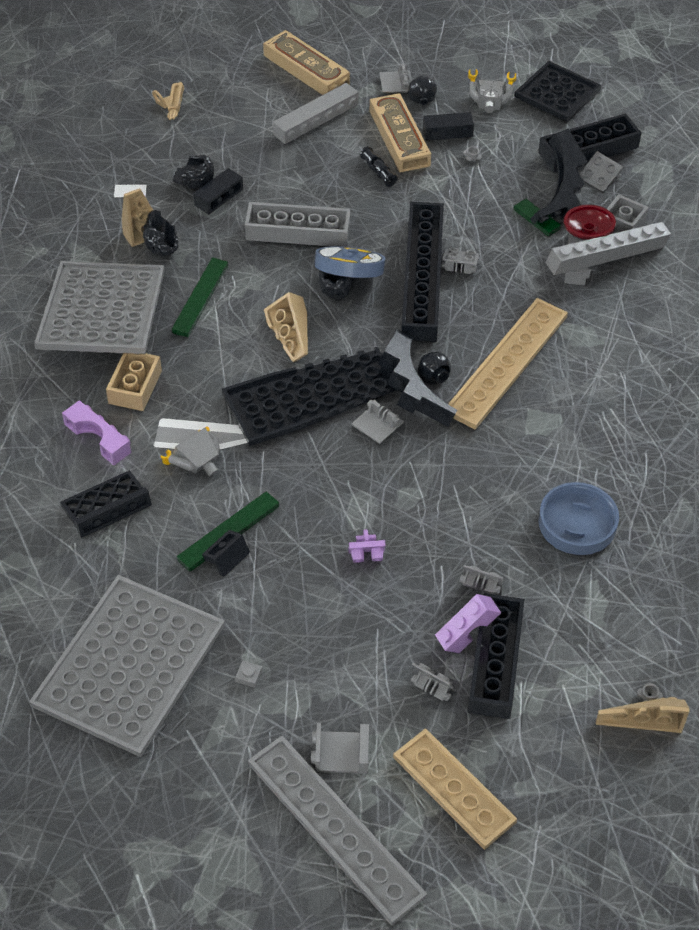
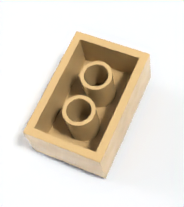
[106,353,162,411]

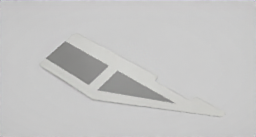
[154,418,247,449]

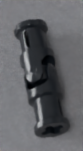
[360,146,398,187]

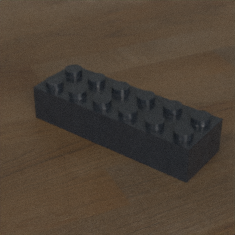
[538,113,642,173]
[467,593,525,719]

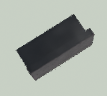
[202,530,250,577]

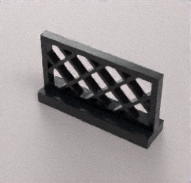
[60,470,152,538]

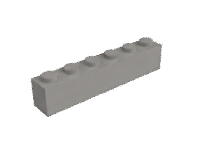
[273,83,359,144]

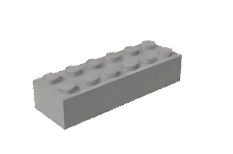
[245,202,350,247]

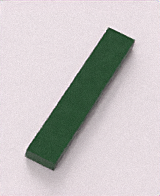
[172,258,228,338]
[176,491,279,572]

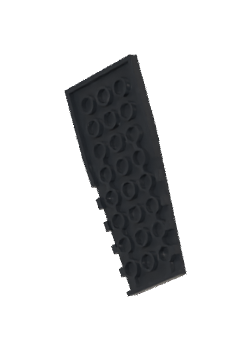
[222,347,397,446]

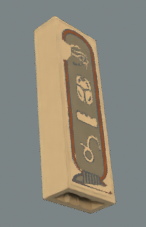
[263,30,350,95]
[370,93,431,172]

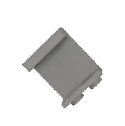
[311,723,369,774]

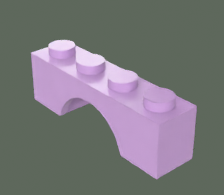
[62,400,131,465]

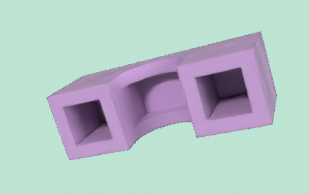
[435,594,501,653]

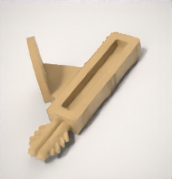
[152,82,184,120]

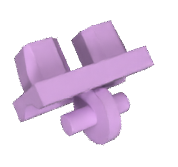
[348,529,385,563]

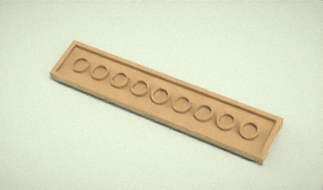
[448,298,568,430]

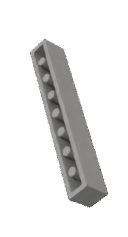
[545,222,671,275]

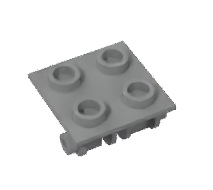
[379,64,412,93]
[579,151,623,192]
[442,248,480,274]
[351,400,404,444]
[459,565,503,595]
[411,663,456,702]

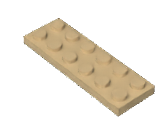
[393,728,517,850]

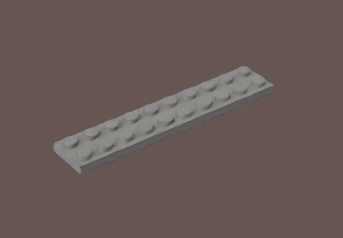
[248,736,427,926]

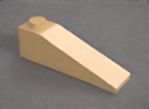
[122,188,154,247]
[264,292,308,363]
[596,697,689,733]

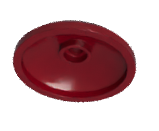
[564,205,616,240]

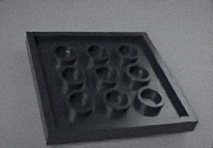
[514,61,601,122]

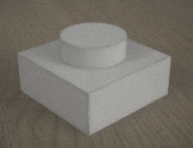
[235,661,262,688]

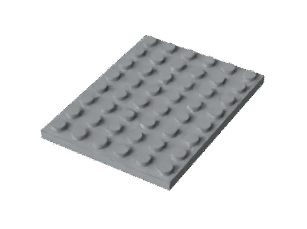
[34,261,165,354]
[29,575,225,757]

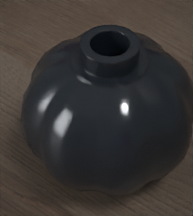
[408,76,437,105]
[417,352,451,385]

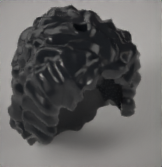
[172,154,215,189]
[143,210,179,257]
[319,270,353,300]

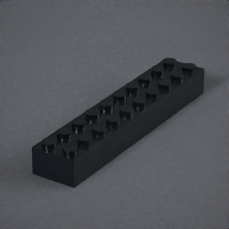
[401,201,444,342]

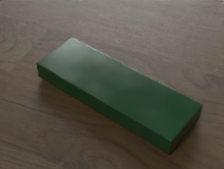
[513,199,561,237]

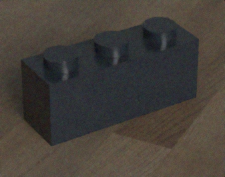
[423,112,474,141]
[193,168,243,215]

